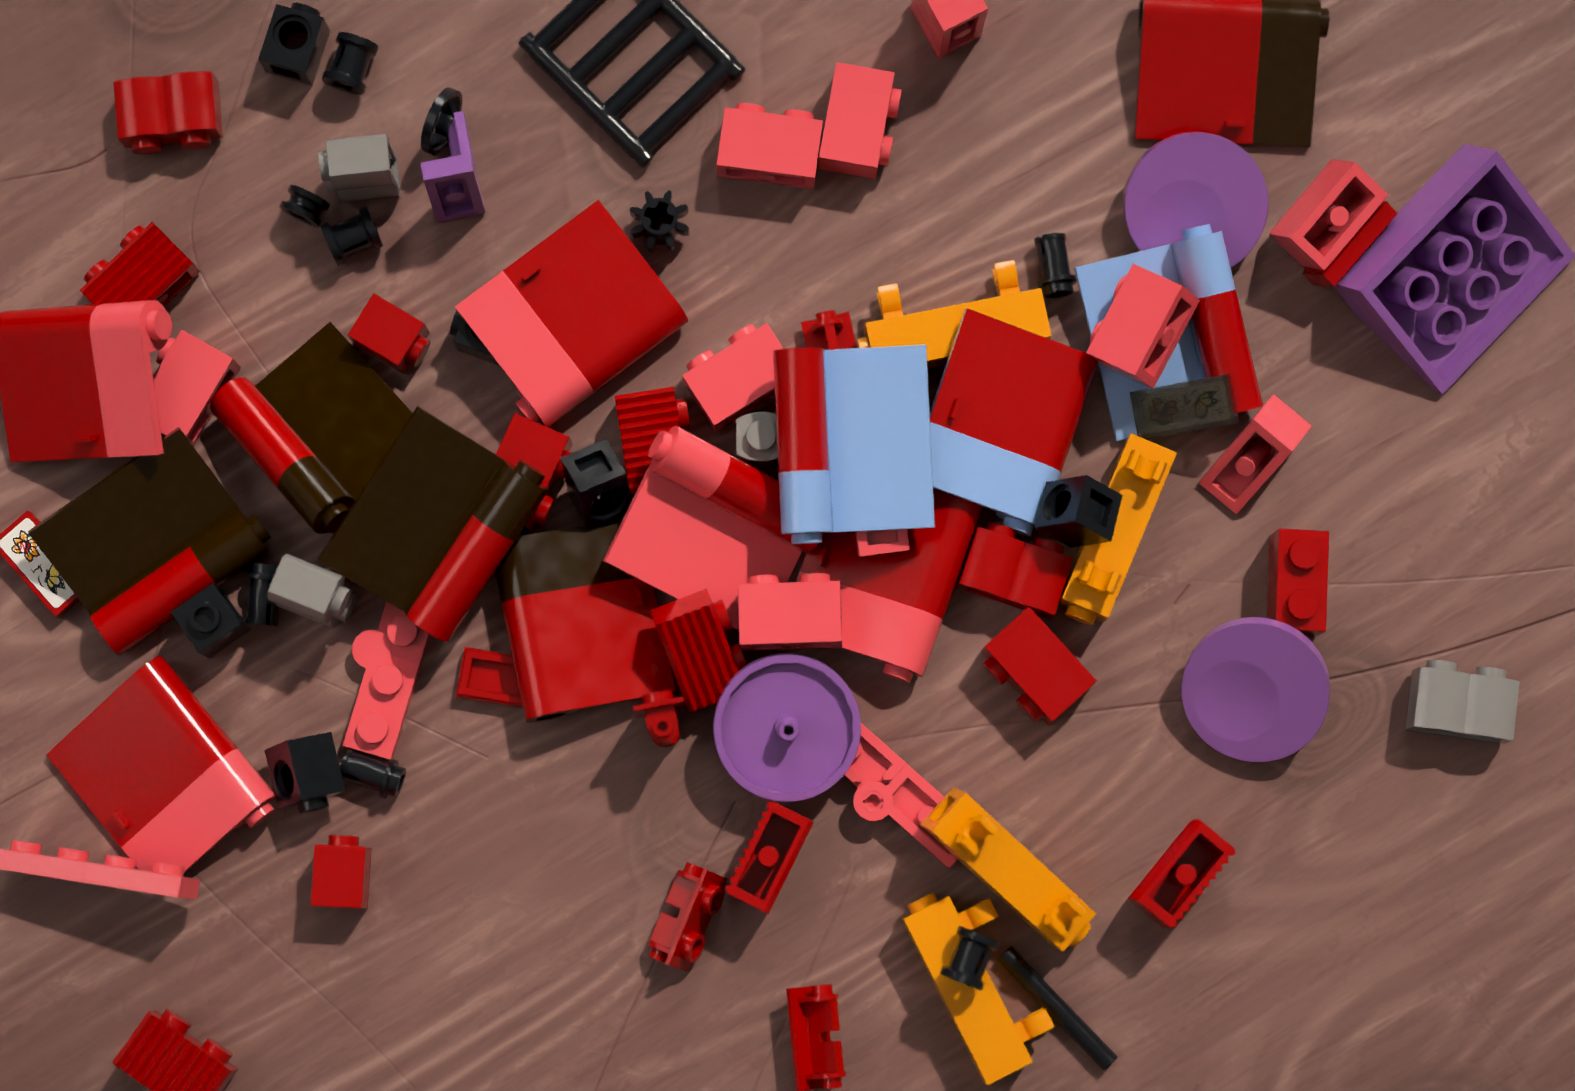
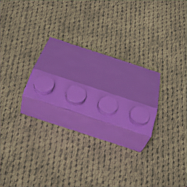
[1334,144,1575,395]

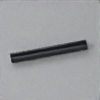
[997,946,1118,1071]

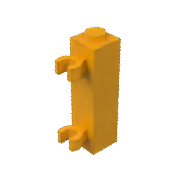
[857,260,1052,369]
[1059,433,1177,626]
[920,787,1097,952]
[901,892,1055,1085]

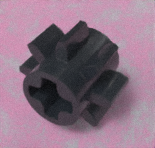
[630,190,689,253]

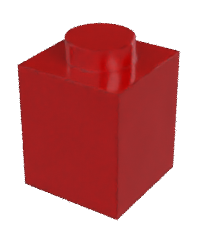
[347,293,431,374]
[311,835,372,909]

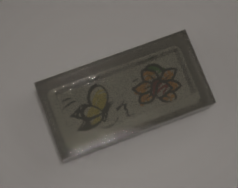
[1129,373,1239,440]

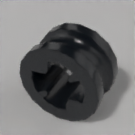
[279,185,330,228]

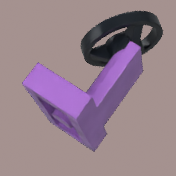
[420,87,485,223]

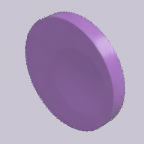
[1123,132,1269,268]
[1181,617,1330,762]
[713,653,861,802]

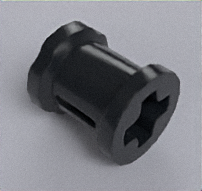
[322,32,379,95]
[320,207,384,266]
[940,926,1001,991]

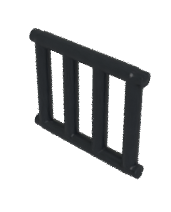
[518,0,746,168]

